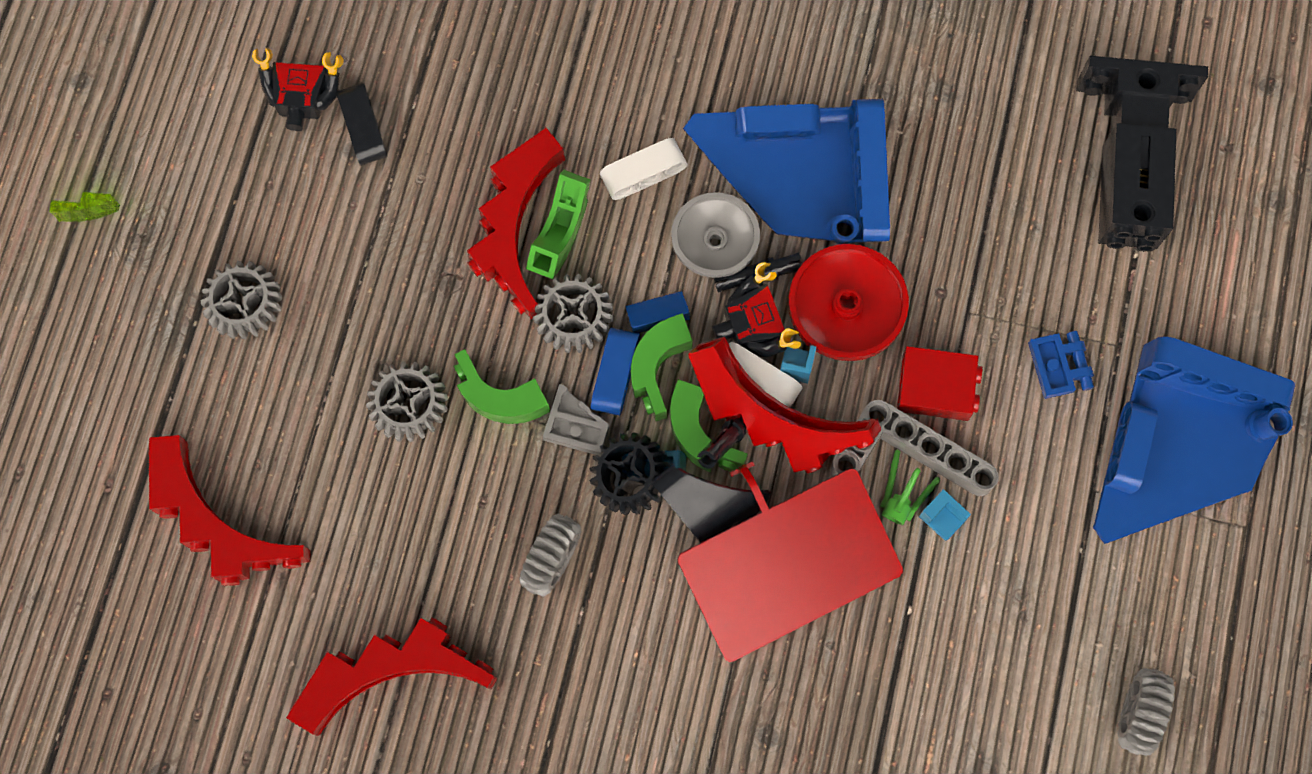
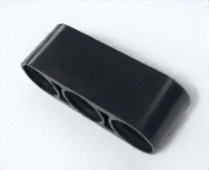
[336,83,388,166]

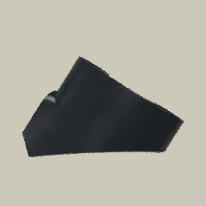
[651,464,771,543]

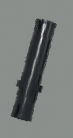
[714,252,803,293]
[698,416,747,469]

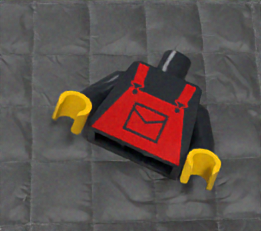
[252,48,344,131]
[712,262,801,358]

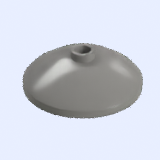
[671,192,760,278]

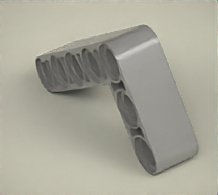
[831,400,999,496]

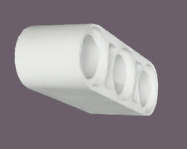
[600,138,687,200]
[729,342,803,407]

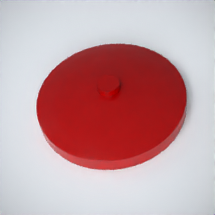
[788,244,909,361]

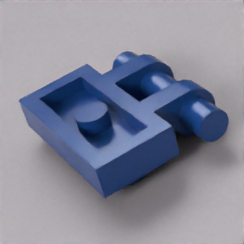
[1028,331,1094,399]

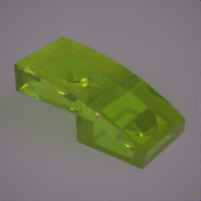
[49,192,120,222]

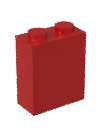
[897,346,983,421]

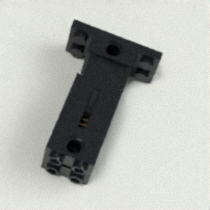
[1076,55,1208,252]

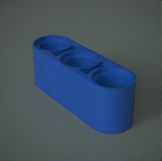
[591,327,640,416]

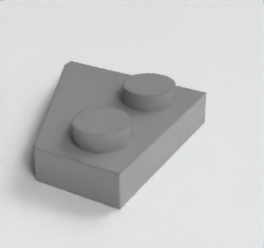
[542,384,609,456]

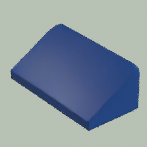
[625,291,690,333]

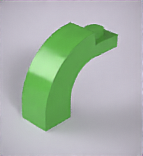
[526,170,591,279]
[631,313,693,422]
[454,349,550,424]
[670,379,748,472]

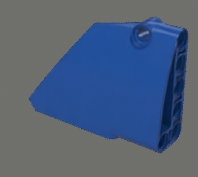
[683,99,890,245]
[1093,337,1295,544]

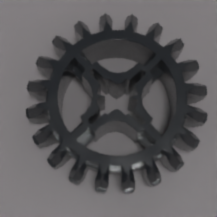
[589,432,670,515]

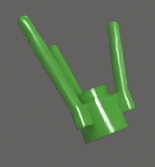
[880,450,940,525]

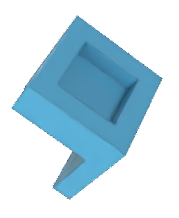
[780,345,816,384]
[919,489,971,541]

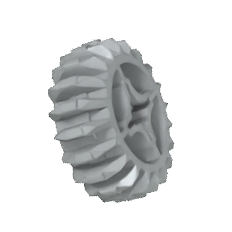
[200,260,283,340]
[533,274,613,353]
[366,361,448,442]
[519,513,581,597]
[1117,668,1175,756]

